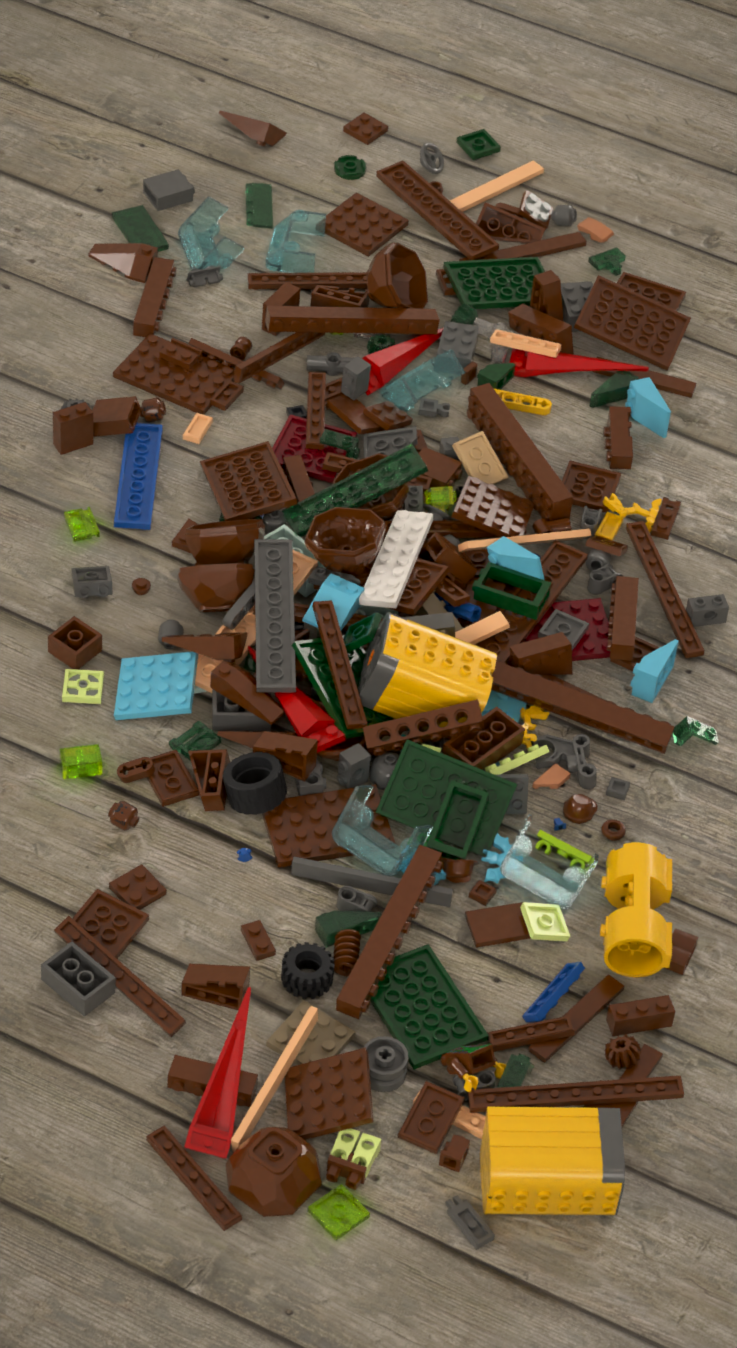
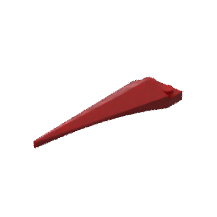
[362,327,444,396]
[509,348,649,377]
[248,645,346,753]
[184,987,251,1159]

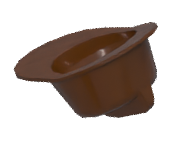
[441,858,479,883]

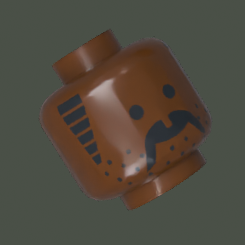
[140,398,166,423]
[108,801,140,831]

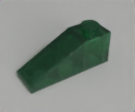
[589,371,639,408]
[315,910,382,948]

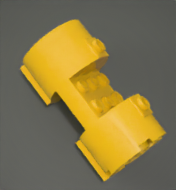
[600,842,672,977]

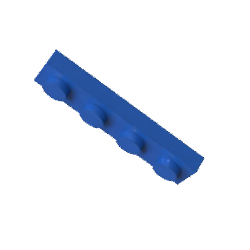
[522,962,585,1023]

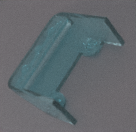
[178,196,245,270]
[265,210,326,273]
[378,349,465,412]
[332,785,433,876]
[500,815,599,910]

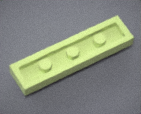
[485,744,549,775]

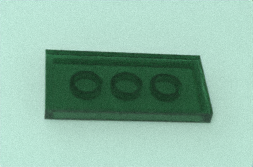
[112,205,169,252]

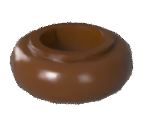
[601,819,626,841]

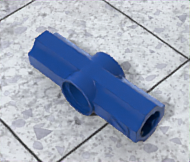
[434,592,482,622]

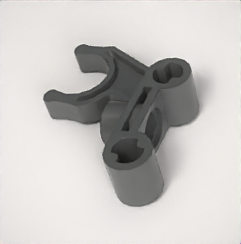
[531,734,597,789]

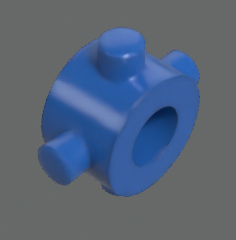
[237,848,252,862]

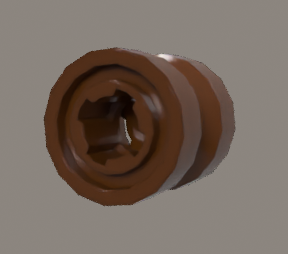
[230,337,252,360]

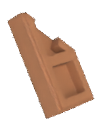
[532,763,571,789]

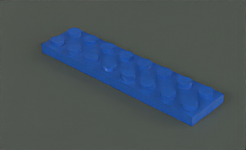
[114,423,163,530]

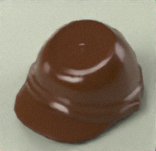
[563,794,598,824]

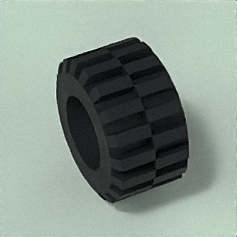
[281,942,335,999]

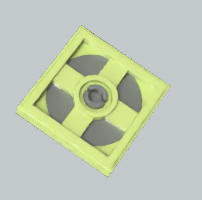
[62,669,104,704]

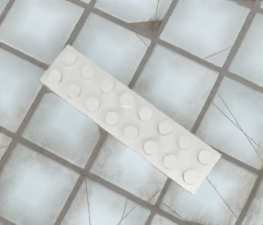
[359,510,433,609]

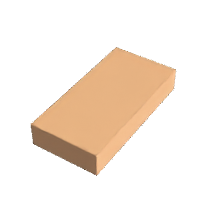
[183,413,213,444]

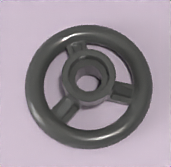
[420,143,444,174]

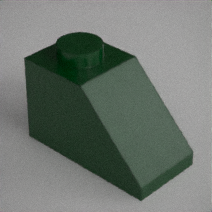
[477,363,515,390]

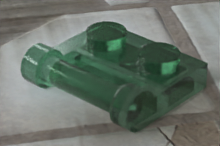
[169,721,221,761]

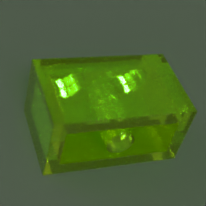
[425,486,456,509]
[59,744,102,779]

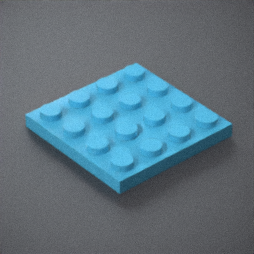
[114,652,198,720]

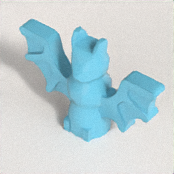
[481,833,523,884]

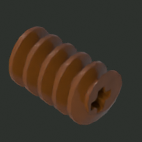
[333,929,361,977]

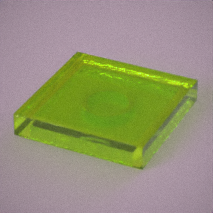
[307,1184,370,1241]

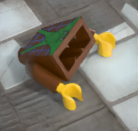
[441,1044,508,1092]

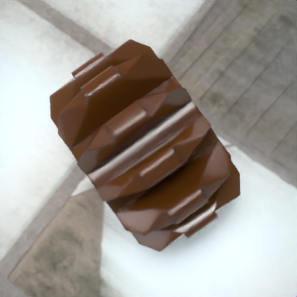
[605,1034,641,1070]

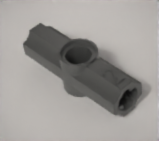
[306,352,354,376]

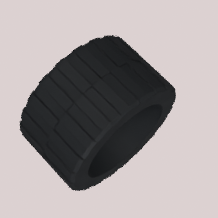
[223,752,287,815]

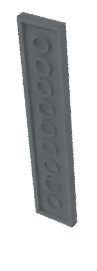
[254,539,296,692]

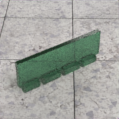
[245,183,273,229]

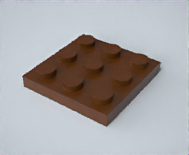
[562,460,621,513]
[72,889,149,959]

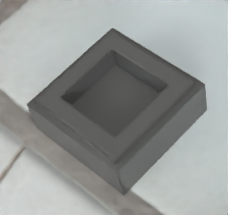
[606,777,630,801]

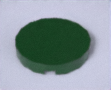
[334,155,366,180]

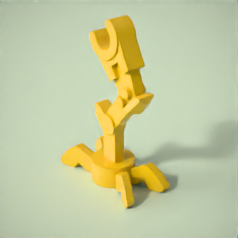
[603,493,662,533]
[513,706,550,749]

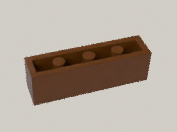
[167,1055,258,1107]

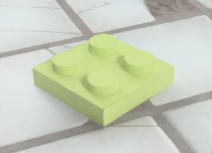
[520,902,570,941]

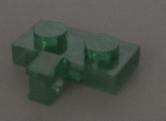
[588,247,626,276]

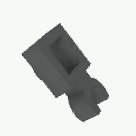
[418,398,450,417]

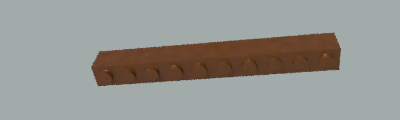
[265,306,440,334]
[491,661,674,754]
[336,844,444,1019]

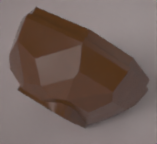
[367,242,428,309]
[185,519,265,565]
[177,563,255,613]
[226,1127,322,1217]

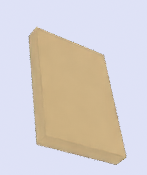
[452,431,508,485]

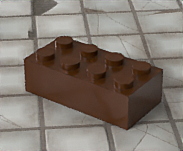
[442,706,525,771]

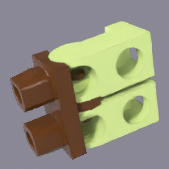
[326,1128,381,1190]

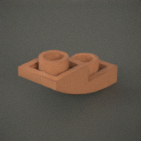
[577,217,614,243]

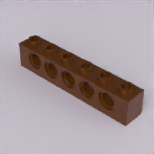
[363,699,485,756]

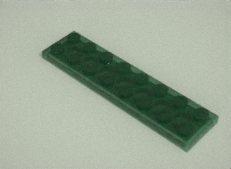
[282,444,428,537]

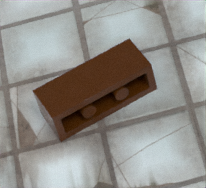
[606,995,675,1037]

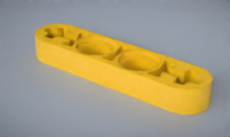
[494,389,552,415]

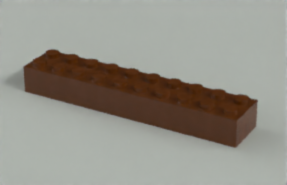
[467,383,573,521]

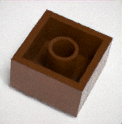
[48,616,102,670]

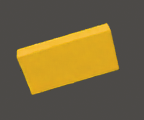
[595,512,624,540]

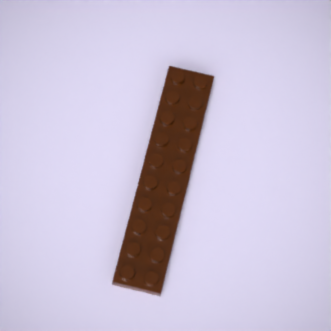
[376,160,499,260]
[474,540,588,663]

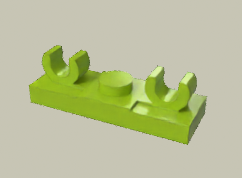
[535,829,595,874]

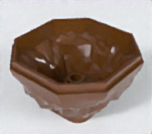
[332,453,409,521]
[304,507,386,576]

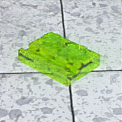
[64,507,100,542]

